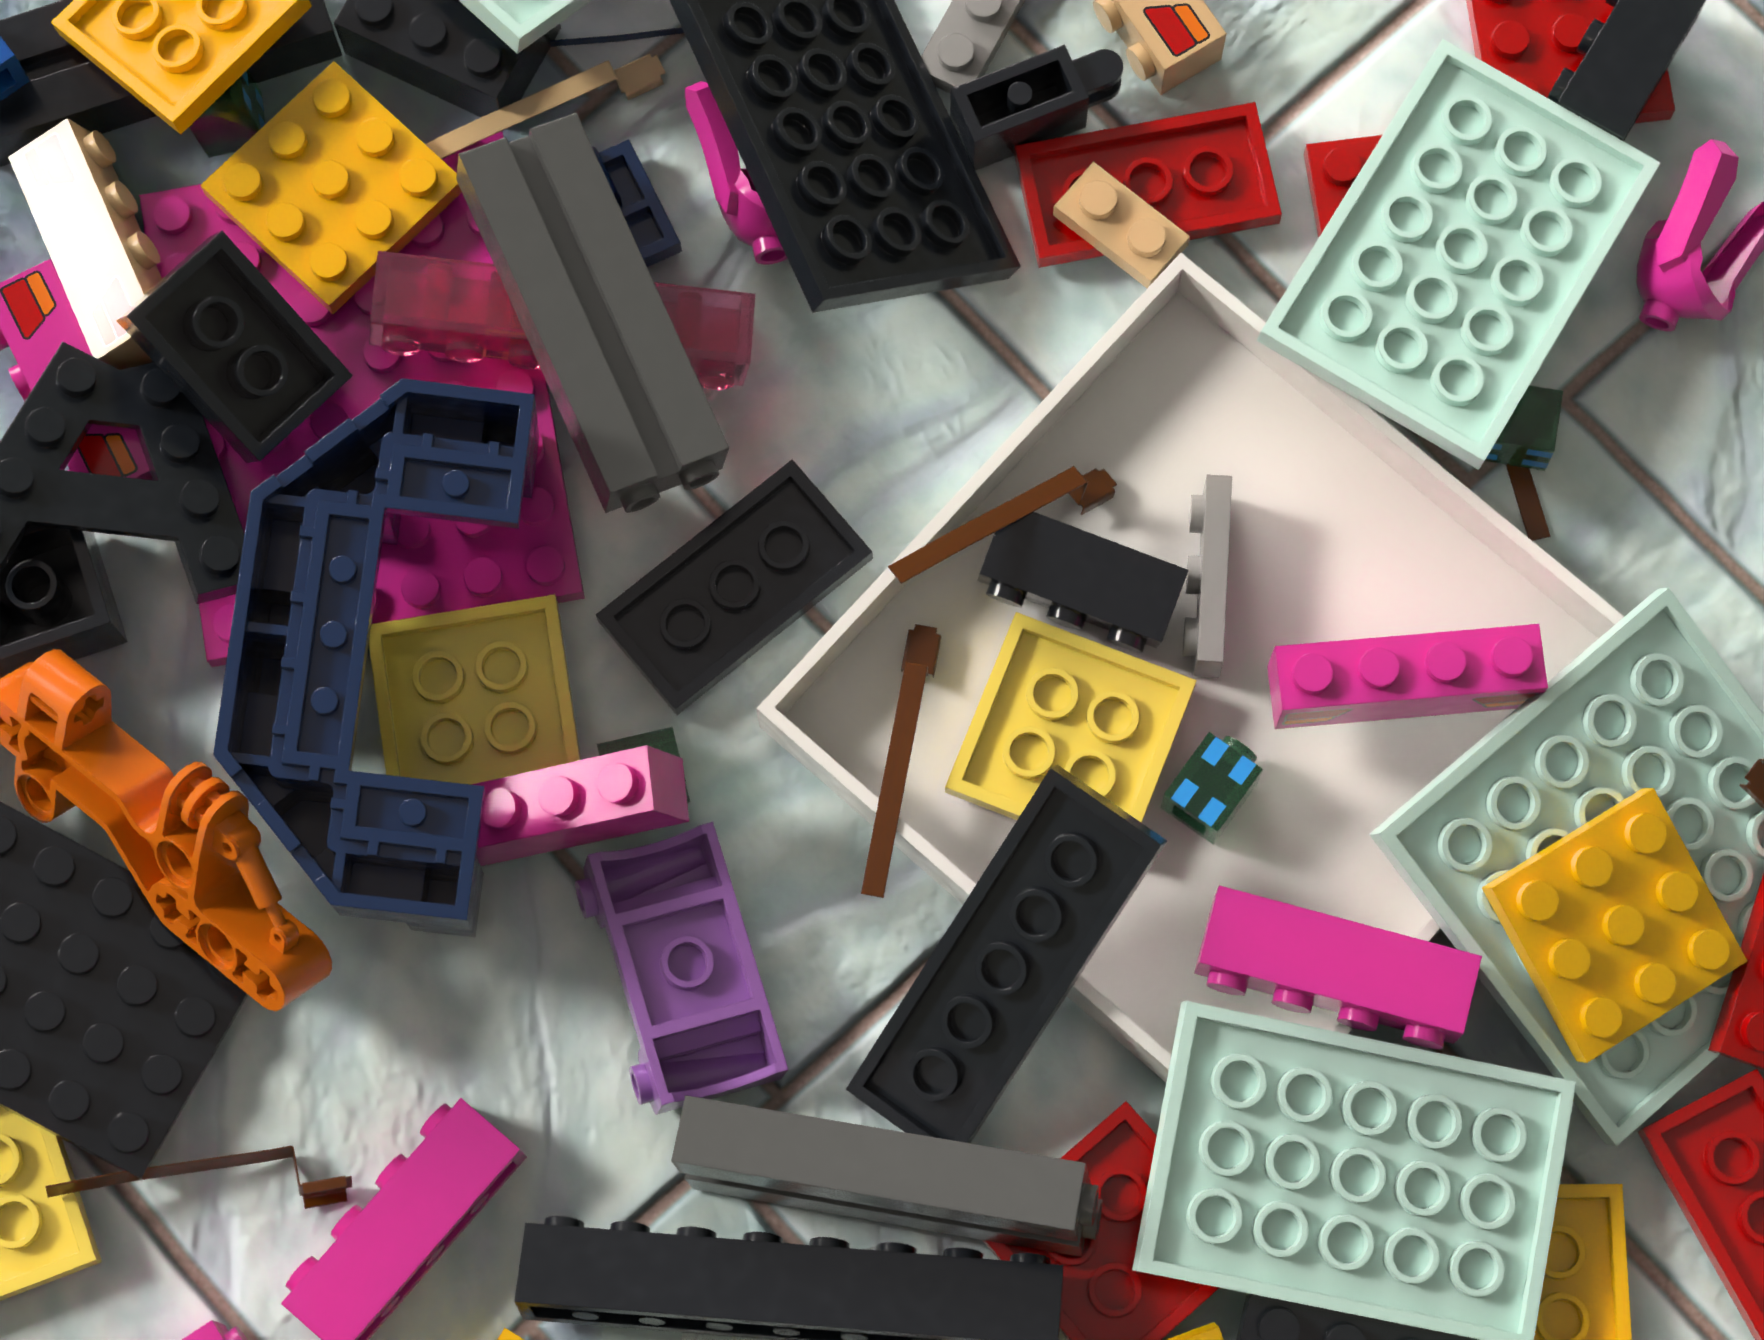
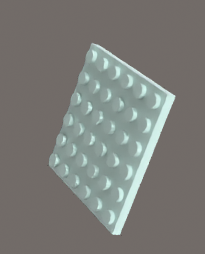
[1369,587,1764,1147]

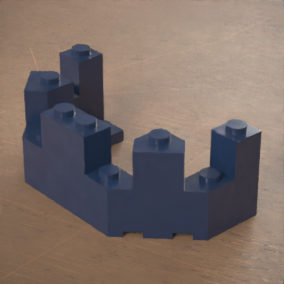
[213,378,540,937]

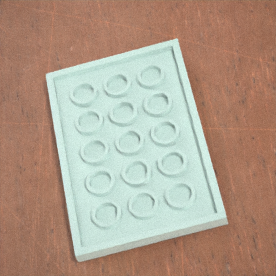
[1257,39,1661,470]
[1132,1001,1576,1340]

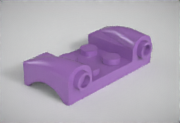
[575,822,789,1115]

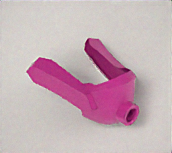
[685,81,787,265]
[1636,139,1764,332]

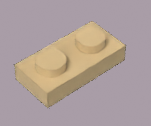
[1053,161,1190,288]

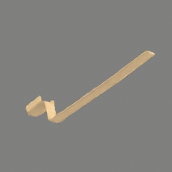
[425,54,666,159]

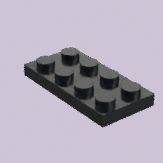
[596,459,873,715]

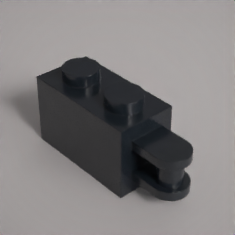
[950,45,1123,171]

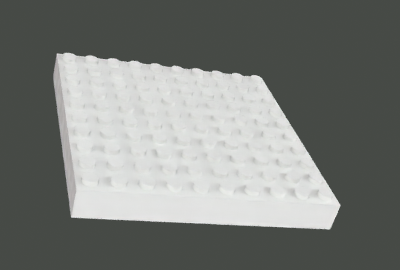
[756,253,1624,1083]

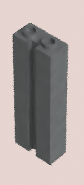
[456,113,729,513]
[671,1095,1103,1257]

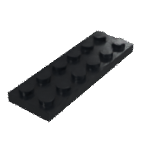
[846,765,1167,1143]

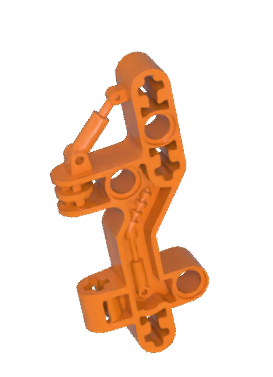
[0,649,332,1011]

